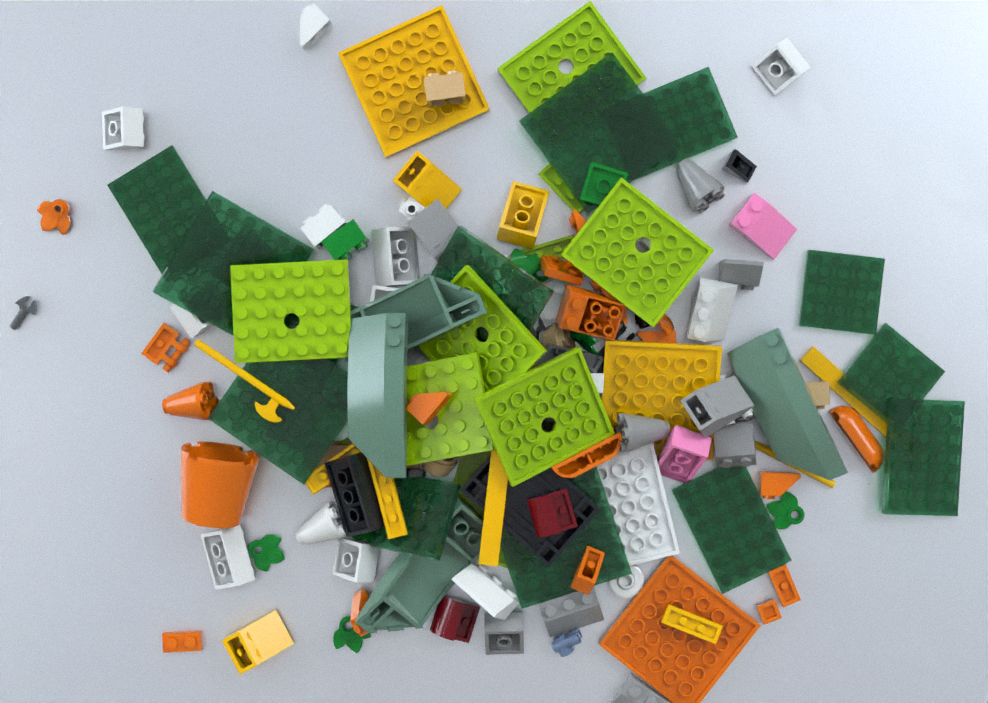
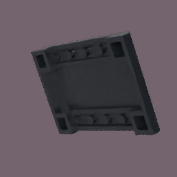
[460,455,600,568]

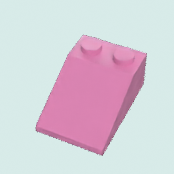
[728,193,797,260]
[657,425,712,484]

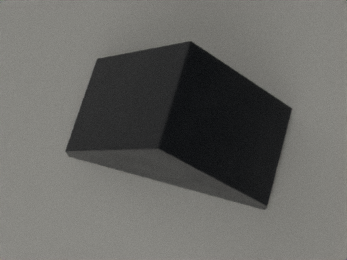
[721,149,757,183]

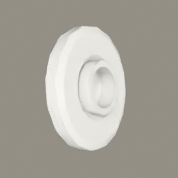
[608,565,644,598]

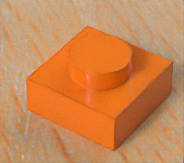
[756,599,782,624]

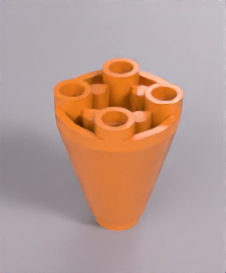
[162,382,220,420]

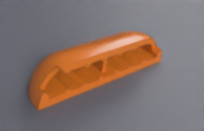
[828,405,884,473]
[551,432,622,478]

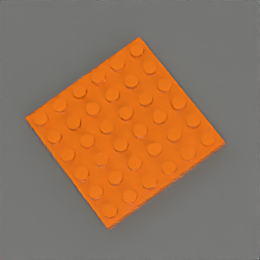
[598,555,761,703]

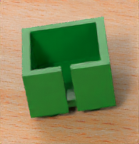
[321,219,369,260]

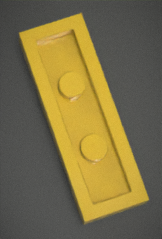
[661,604,723,644]

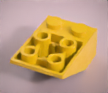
[392,151,462,209]
[222,610,294,674]

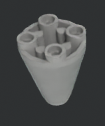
[676,158,725,213]
[614,413,670,452]

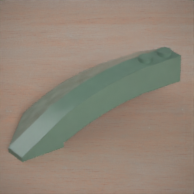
[342,274,488,371]
[347,313,409,478]
[727,328,848,480]
[355,494,484,634]

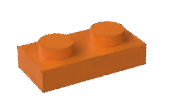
[767,564,801,607]
[162,630,203,653]

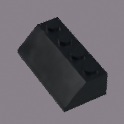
[324,452,385,537]

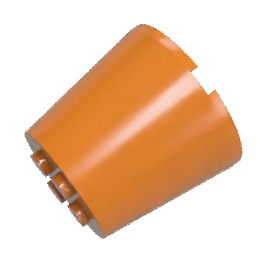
[181,442,260,529]

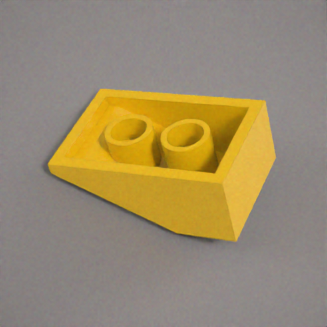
[496,181,550,249]

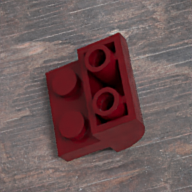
[527,488,578,538]
[430,595,480,643]

